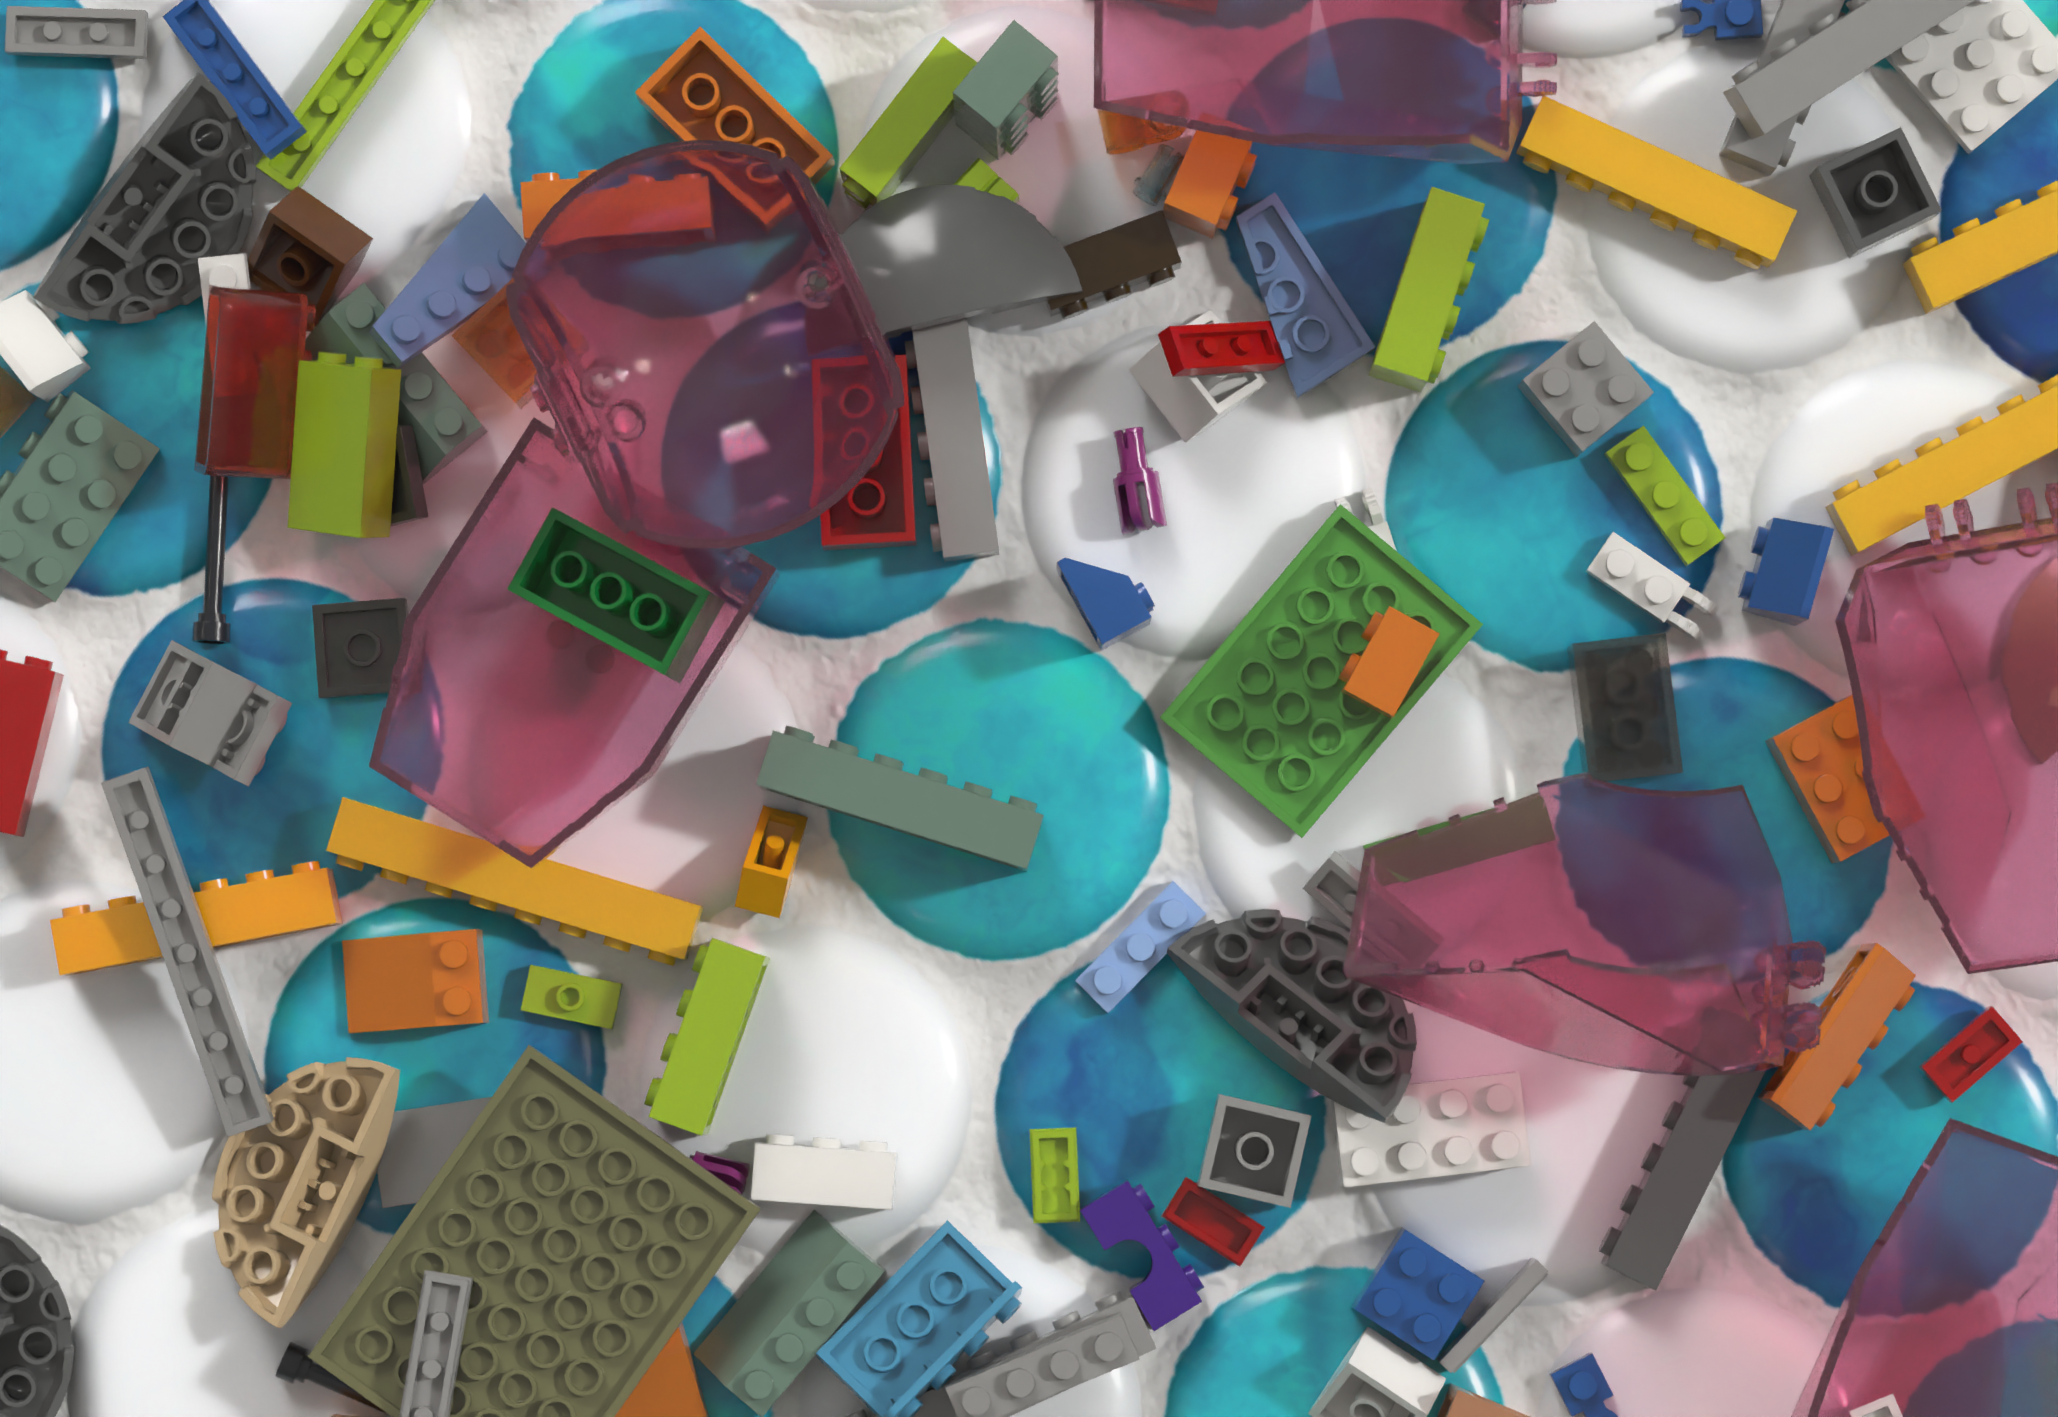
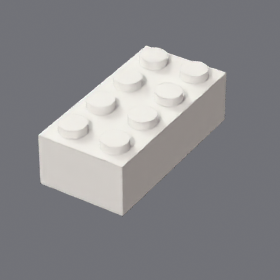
[1331,1071,1531,1187]

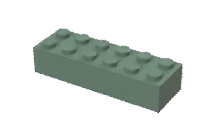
[756,725,1044,872]

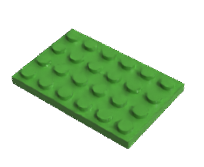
[1159,504,1483,838]

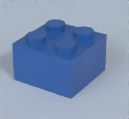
[1351,1227,1485,1360]

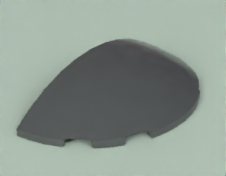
[33,72,256,324]
[807,185,1083,357]
[1167,909,1417,1123]
[0,1225,74,1417]

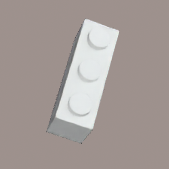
[751,1134,897,1210]

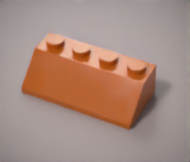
[1757,943,1916,1130]

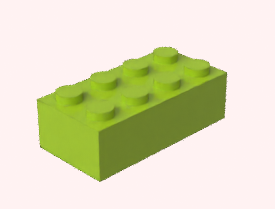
[1368,187,1489,393]
[644,938,770,1136]

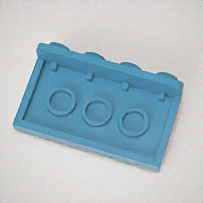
[816,1220,1023,1417]

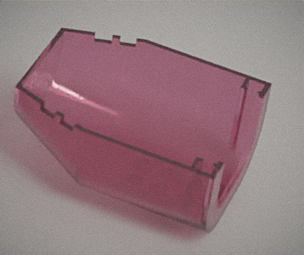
[369,417,780,869]

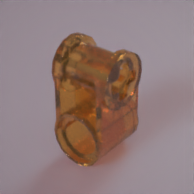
[1097,92,1188,155]

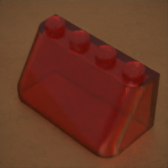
[194,285,316,479]

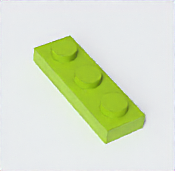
[1604,425,1726,566]

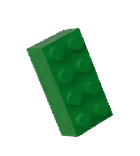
[507,507,725,684]

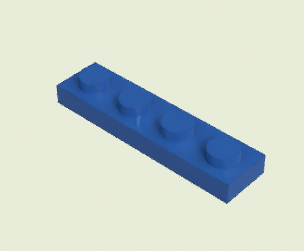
[162,0,307,160]

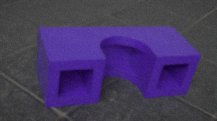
[1080,1180,1204,1331]

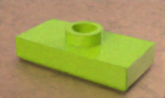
[521,965,623,1029]
[1029,1127,1080,1224]

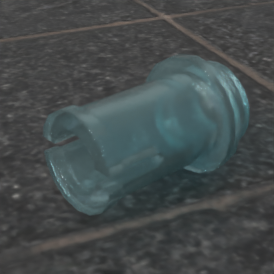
[1133,144,1184,206]

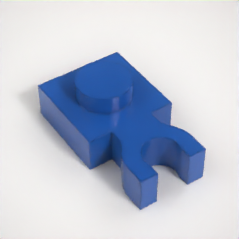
[1680,0,1763,41]
[1549,1352,1618,1417]

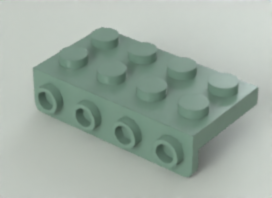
[0,390,160,602]

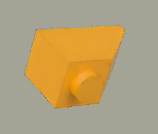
[735,805,808,918]

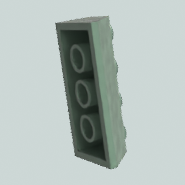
[298,283,488,485]
[693,1209,885,1417]

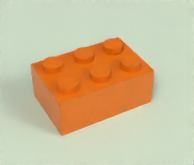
[1765,694,1923,863]

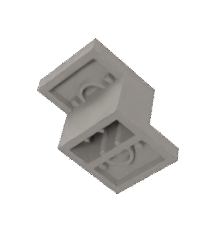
[128,640,292,787]

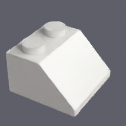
[0,290,91,402]
[1129,310,1267,443]
[1308,1327,1446,1417]

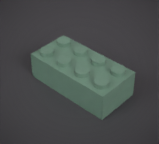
[953,20,1059,160]

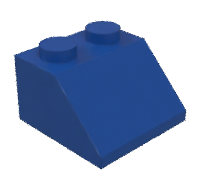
[1738,518,1834,626]
[1056,558,1155,651]

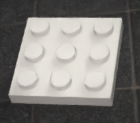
[1885,0,2058,154]

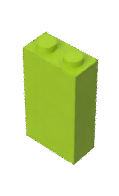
[839,36,977,210]
[287,352,401,538]

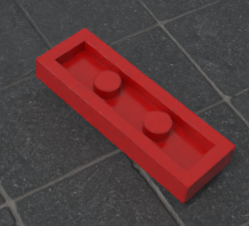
[1158,321,1285,377]

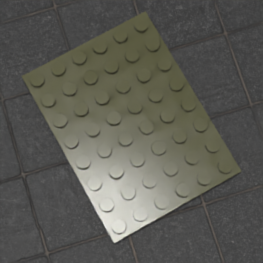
[308,1045,761,1417]

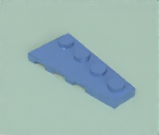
[1235,192,1375,399]
[369,193,543,369]

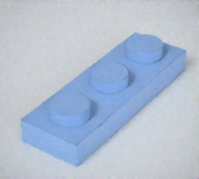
[1075,881,1206,1013]

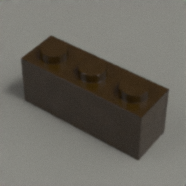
[1045,210,1182,319]

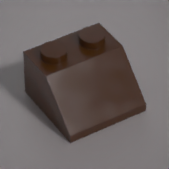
[247,186,373,327]

